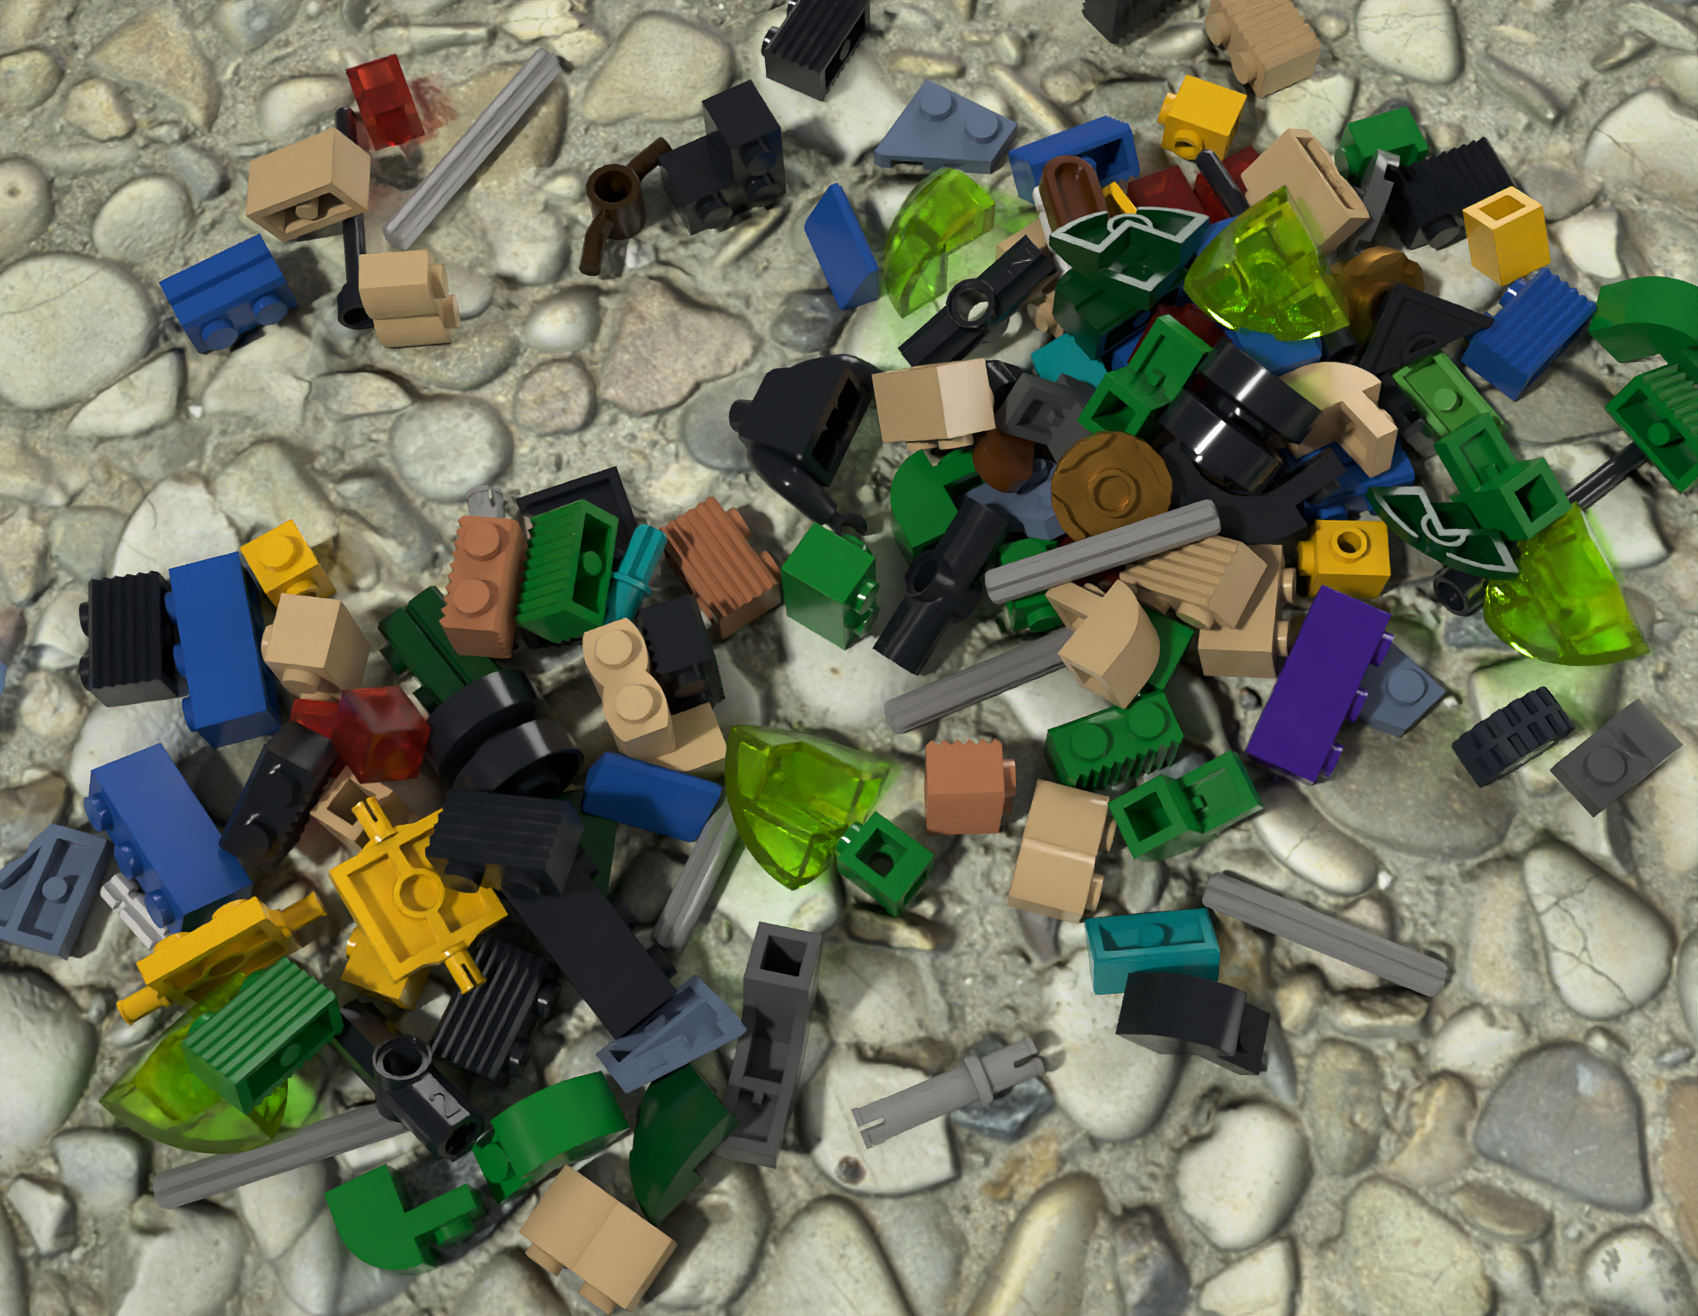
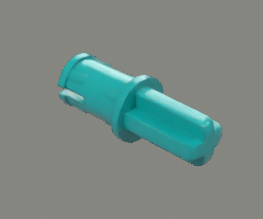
[603,524,667,626]

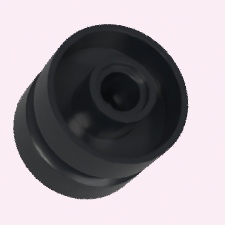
[1158,336,1325,496]
[418,669,584,799]

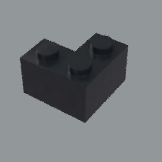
[658,79,786,236]

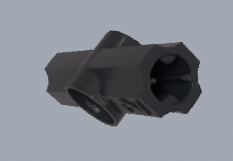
[898,234,1059,367]
[873,496,1012,676]
[327,998,485,1162]

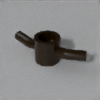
[579,137,672,276]

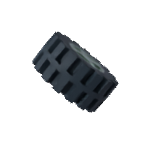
[1451,686,1575,788]

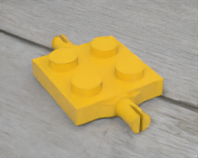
[328,796,508,995]
[116,891,327,1026]

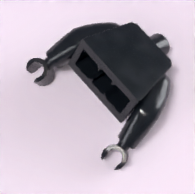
[729,354,886,537]

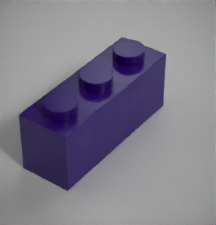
[1242,584,1394,786]

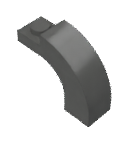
[712,921,823,1169]

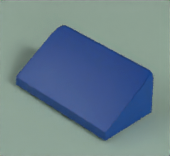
[804,183,879,311]
[580,751,722,842]

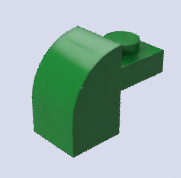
[1588,276,1698,385]
[1076,314,1212,443]
[1433,412,1573,541]
[890,449,986,565]
[1107,750,1265,862]
[472,1070,630,1205]
[324,1164,489,1275]

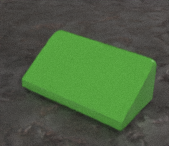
[1390,349,1510,439]

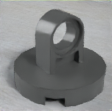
[1336,149,1400,261]

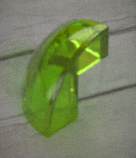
[883,167,996,319]
[1183,184,1350,341]
[1483,501,1650,666]
[725,725,892,891]
[98,971,288,1154]

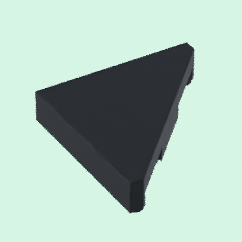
[1354,280,1494,376]
[1375,371,1439,460]
[516,466,638,552]

